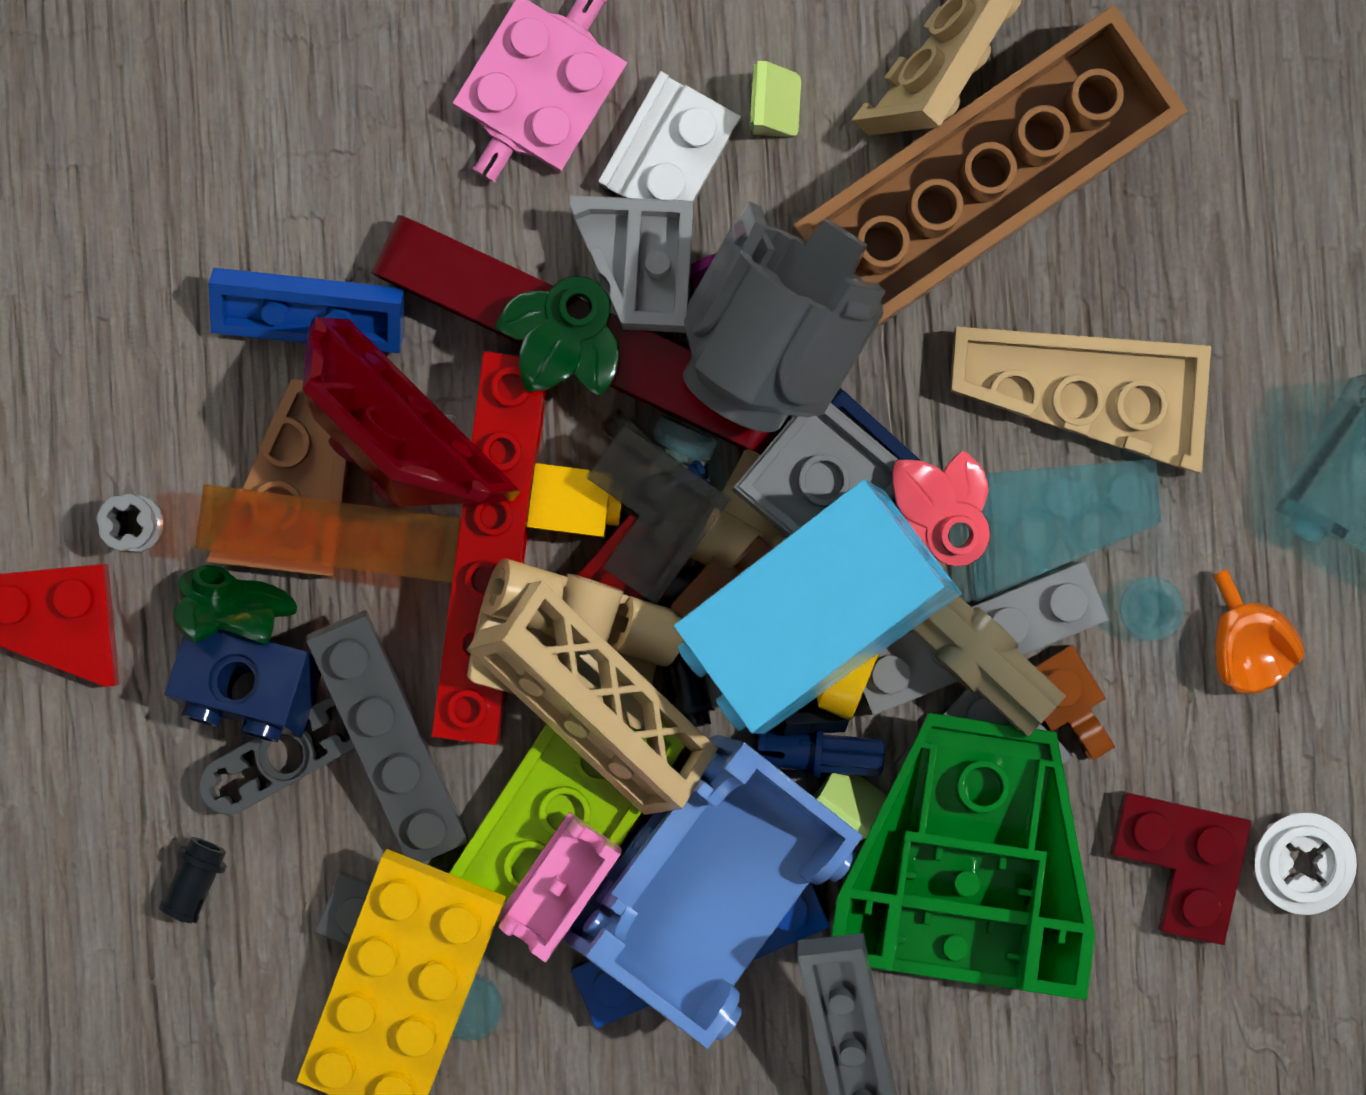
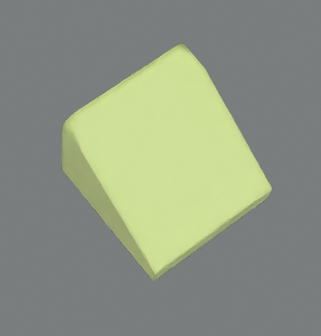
[749,61,801,138]
[813,773,886,841]

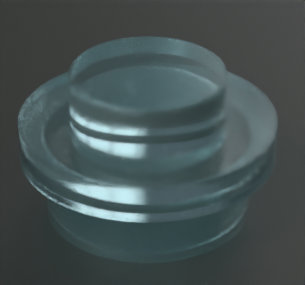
[1120,577,1185,641]

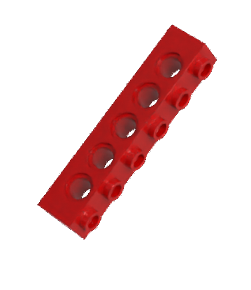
[432,351,548,745]

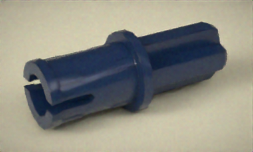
[758,730,885,779]

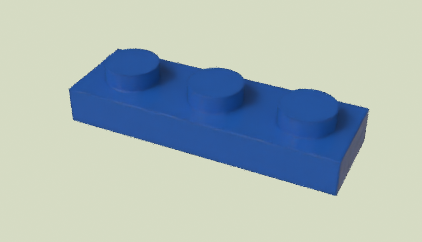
[208,267,404,353]

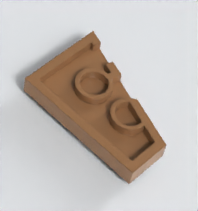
[206,379,349,577]

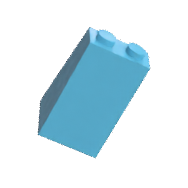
[674,479,962,734]

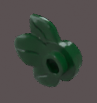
[496,276,620,396]
[173,565,297,644]

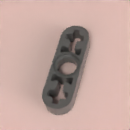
[199,696,355,815]

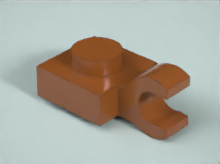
[1035,644,1115,760]

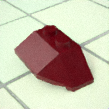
[302,317,521,507]

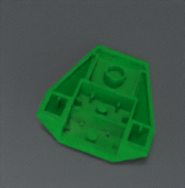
[831,713,1096,1000]

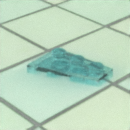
[968,459,1161,602]

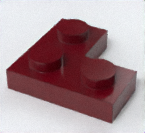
[1110,791,1252,945]

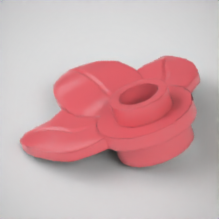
[892,451,990,566]

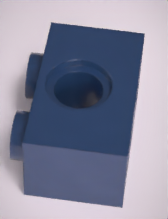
[164,629,321,743]

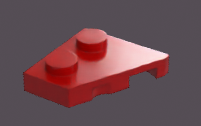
[0,564,120,687]

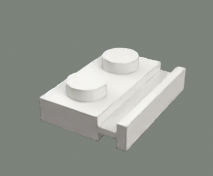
[598,71,741,201]

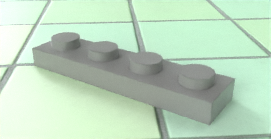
[863,561,1109,716]

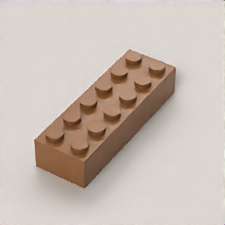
[791,4,1188,330]

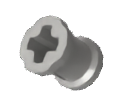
[97,494,165,552]

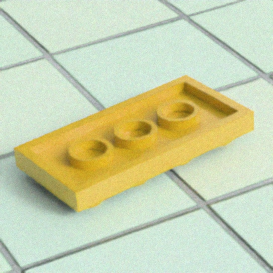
[296,849,506,1095]

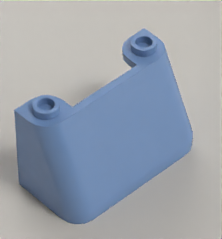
[564,735,863,1049]

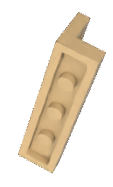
[467,580,718,815]

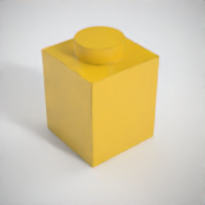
[527,463,624,538]

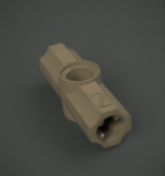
[912,596,1066,737]

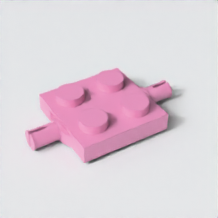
[452,0,628,183]

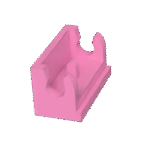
[498,812,622,963]

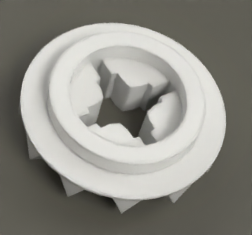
[1253,813,1357,915]

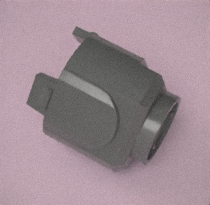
[683,201,885,432]

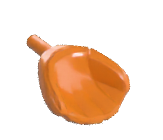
[1213,569,1305,694]

